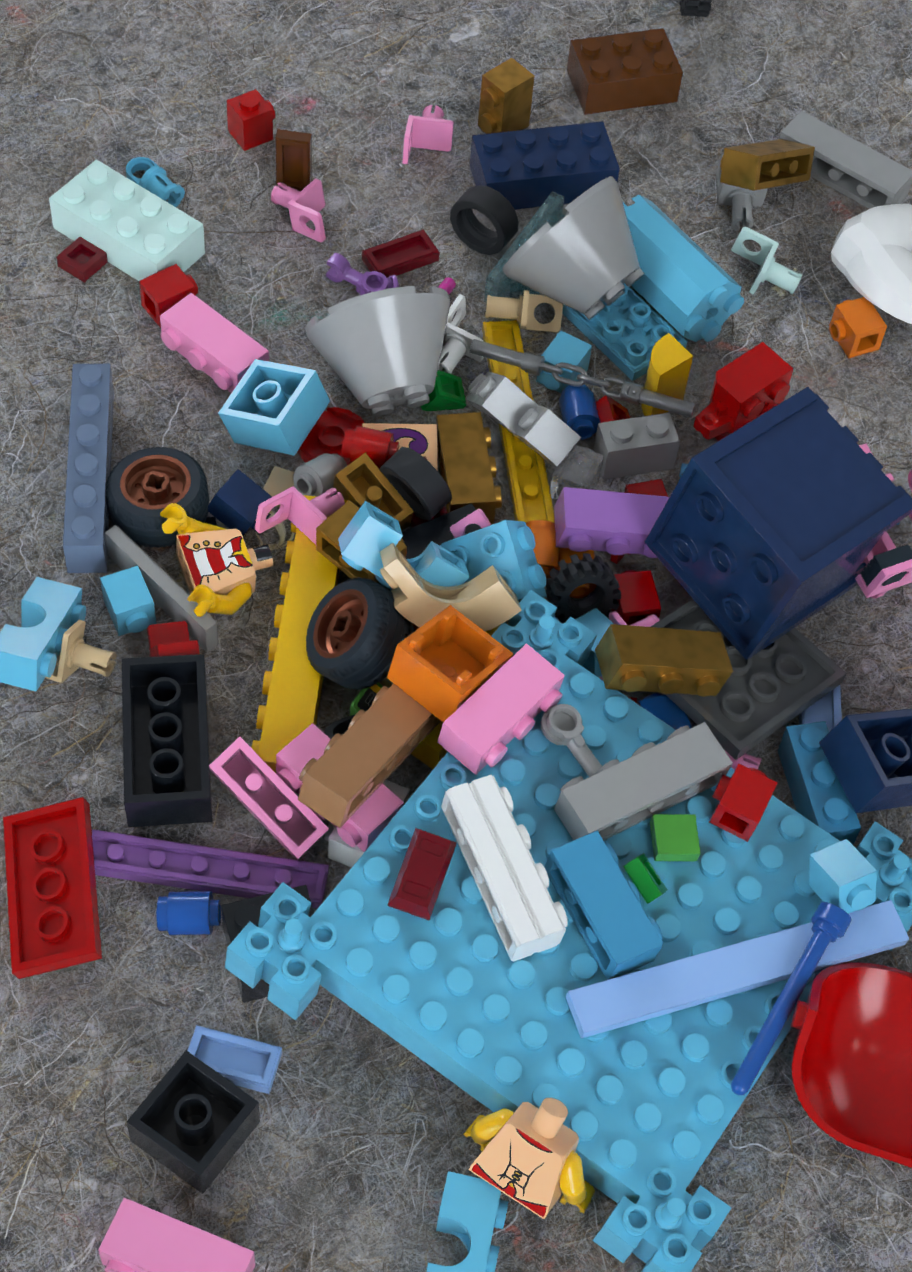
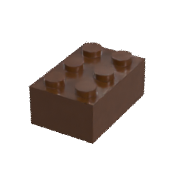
[567,28,683,115]

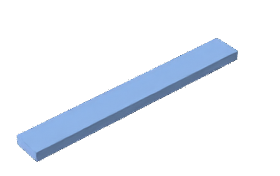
[566,900,909,1039]

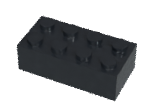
[122,654,213,827]

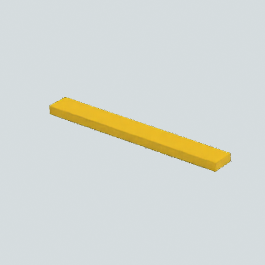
[482,320,555,523]

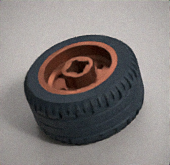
[106,447,210,548]
[306,577,411,690]

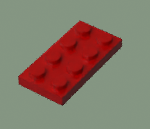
[3,797,102,979]

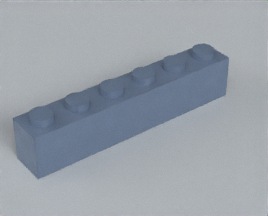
[63,363,114,573]

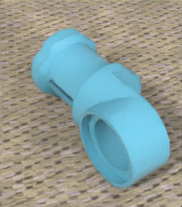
[126,157,185,207]

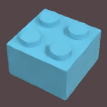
[218,359,330,456]

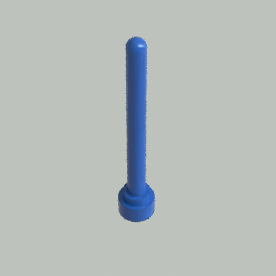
[731,902,852,1095]

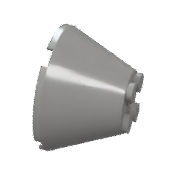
[502,176,645,320]
[305,286,450,416]

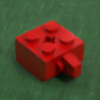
[693,342,794,441]

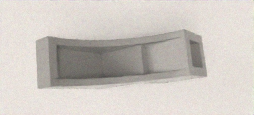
[465,371,581,467]

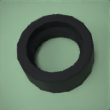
[450,185,519,255]
[379,447,452,521]

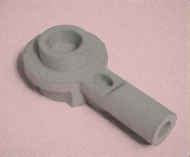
[540,704,602,777]

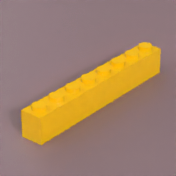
[251,495,348,773]

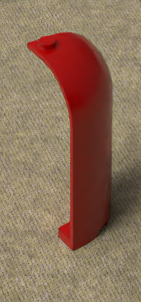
[791,962,912,1168]

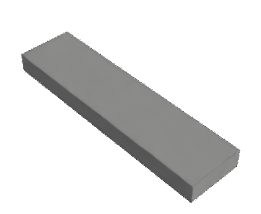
[105,526,218,653]

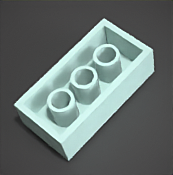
[49,159,205,281]

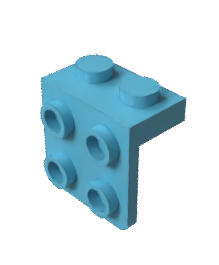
[440,520,547,601]

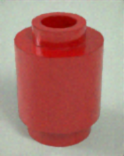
[341,426,399,469]

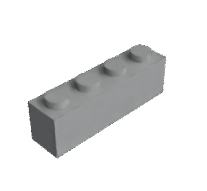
[779,111,912,209]
[554,722,733,841]

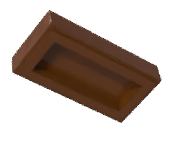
[275,129,312,191]

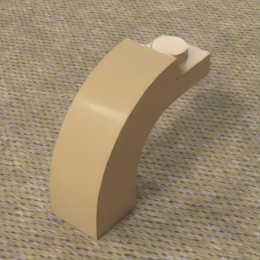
[380,543,522,631]

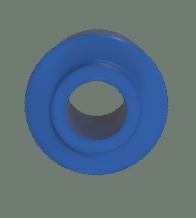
[559,384,601,439]
[156,891,221,935]

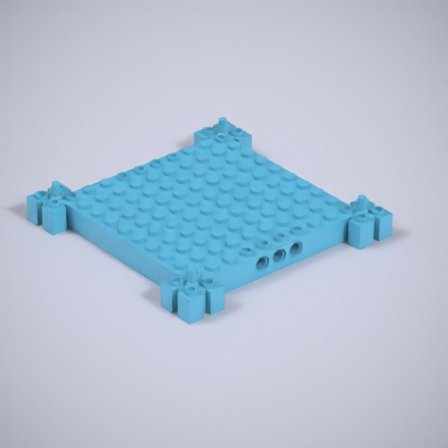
[225,590,912,1272]

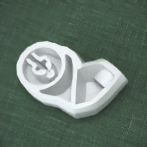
[831,204,912,324]

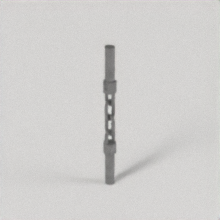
[470,339,696,418]

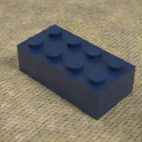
[470,121,620,210]
[819,708,912,813]

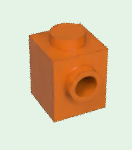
[829,297,887,358]

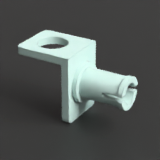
[731,227,803,295]

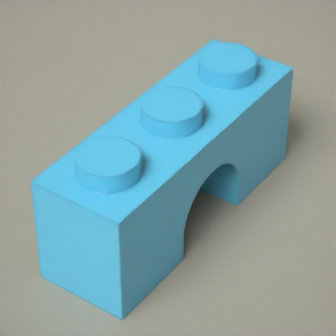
[338,501,469,590]
[0,577,86,692]
[426,1171,509,1272]

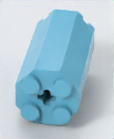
[623,195,744,342]

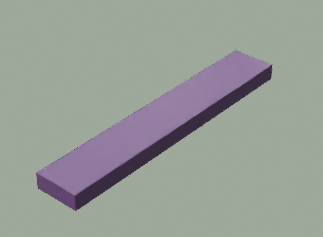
[92,829,329,909]

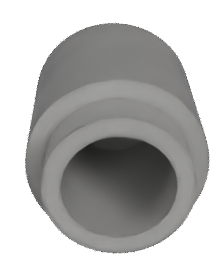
[293,453,347,496]

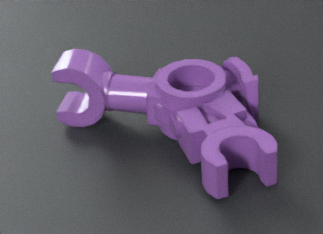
[326,253,399,295]

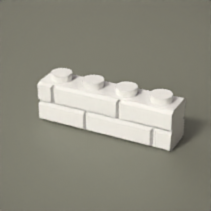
[441,775,568,962]

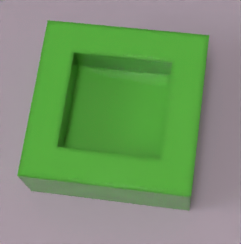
[650,814,700,861]

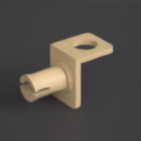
[485,290,563,333]
[45,619,117,683]

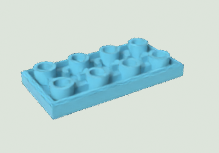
[542,284,688,381]

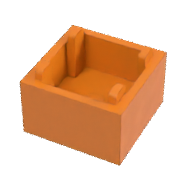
[387,605,514,722]

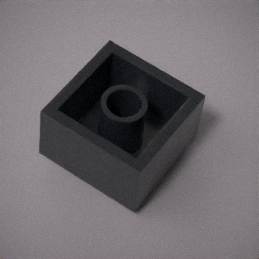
[127,1050,260,1194]

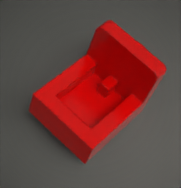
[147,621,200,657]

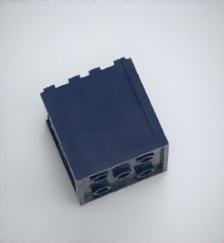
[644,387,912,660]

